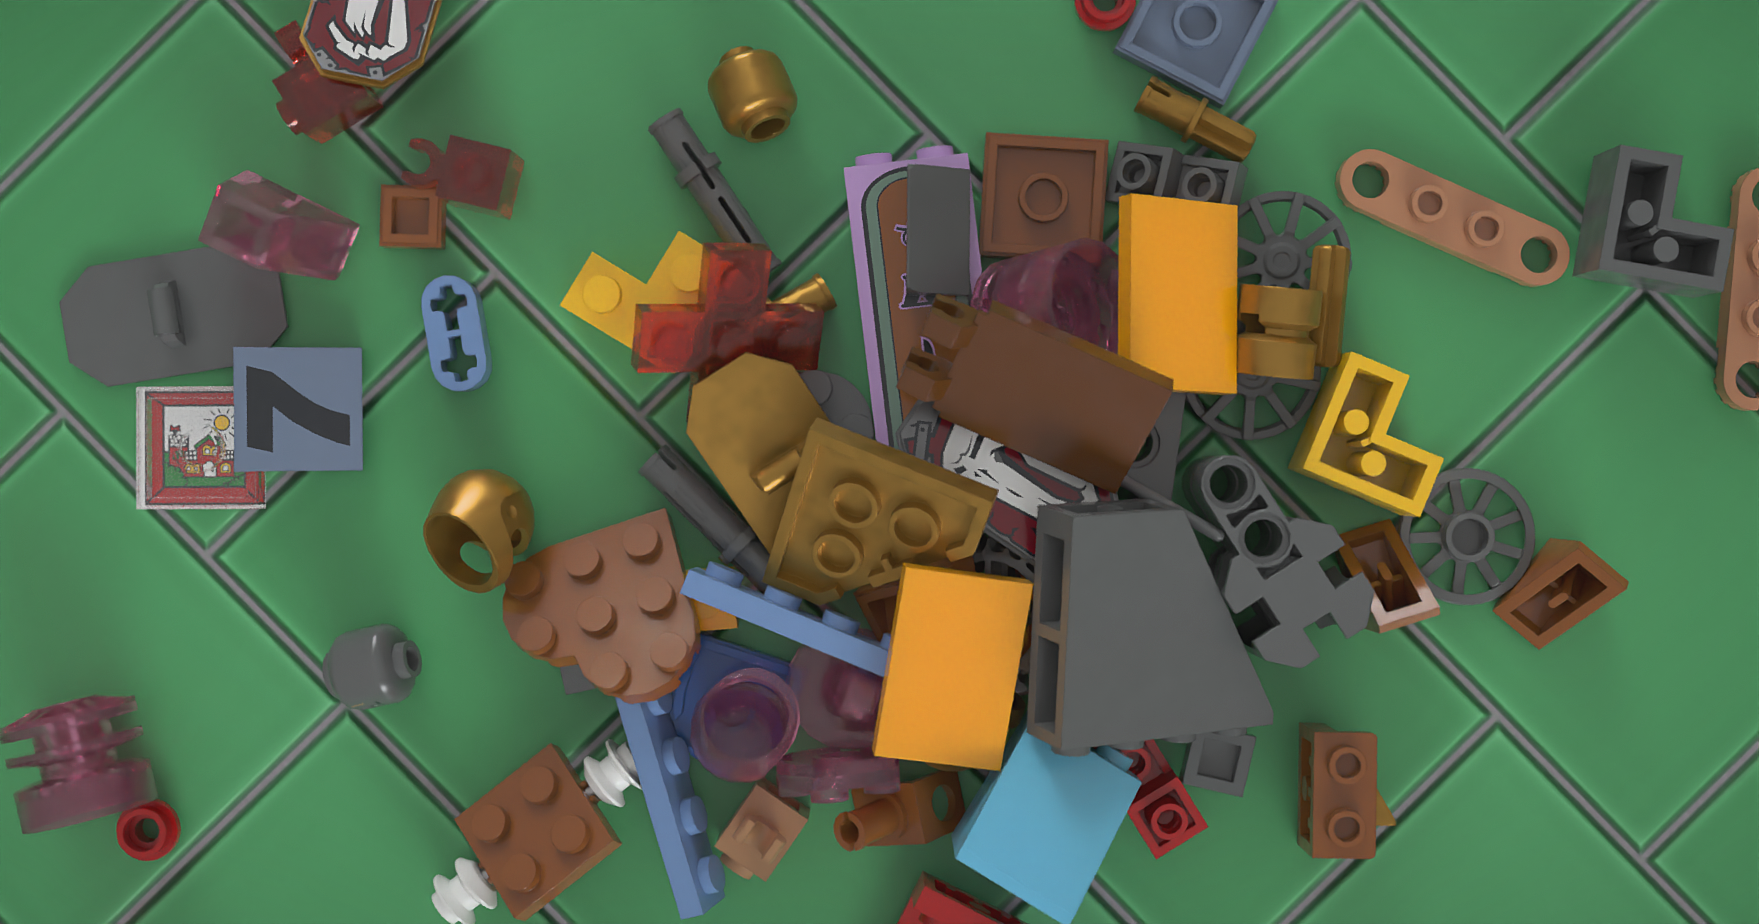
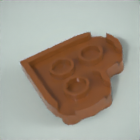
[503,508,701,704]

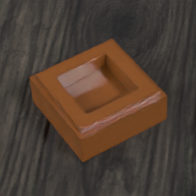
[379,184,447,250]

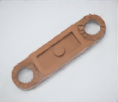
[1334,149,1570,287]
[1713,168,1759,411]

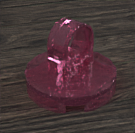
[785,627,884,750]

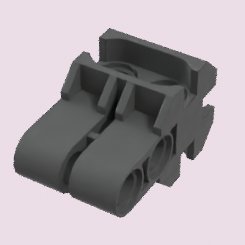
[1182,455,1375,668]

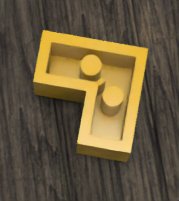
[560,231,738,374]
[1288,351,1444,517]

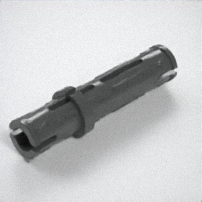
[648,108,782,285]
[638,444,770,594]

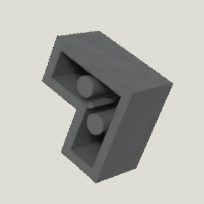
[1572,145,1734,298]

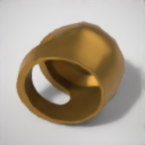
[423,469,535,593]

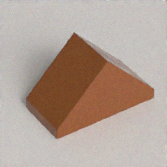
[1335,519,1440,634]
[1492,538,1629,650]

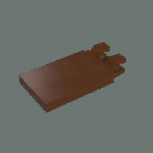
[896,293,1174,494]

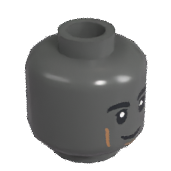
[322,624,422,710]

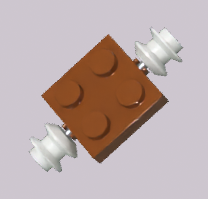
[431,739,642,924]

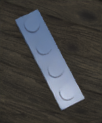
[680,561,891,677]
[615,692,725,920]

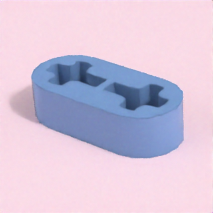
[421,275,492,392]

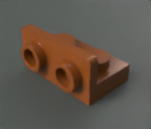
[1297,722,1377,859]

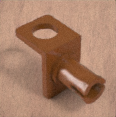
[833,770,966,852]

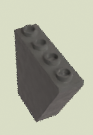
[1027,499,1274,757]

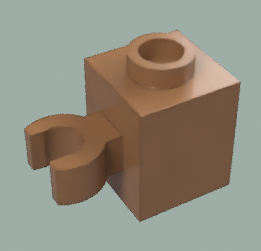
[714,775,811,882]

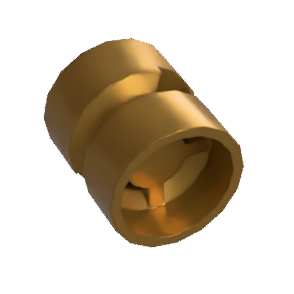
[1237,284,1323,380]

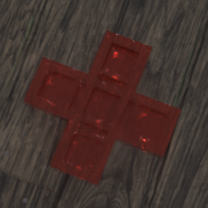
[631,243,824,423]

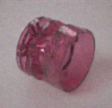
[970,237,1119,355]
[0,694,159,834]

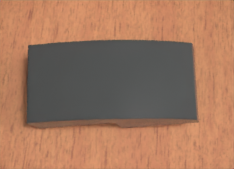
[1105,141,1248,209]

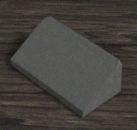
[906,164,970,296]

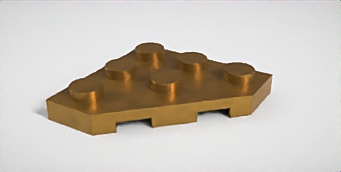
[762,417,999,606]

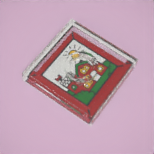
[136,386,266,509]

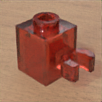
[272,20,384,144]
[401,135,525,220]

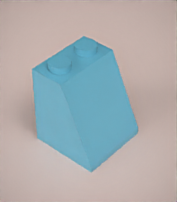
[951,710,1142,924]

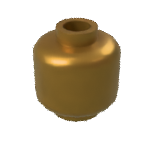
[708,46,797,143]

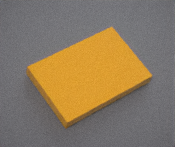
[1118,193,1238,395]
[872,562,1033,771]

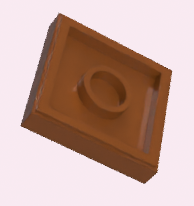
[979,132,1109,264]

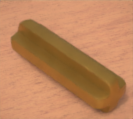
[1308,244,1351,368]

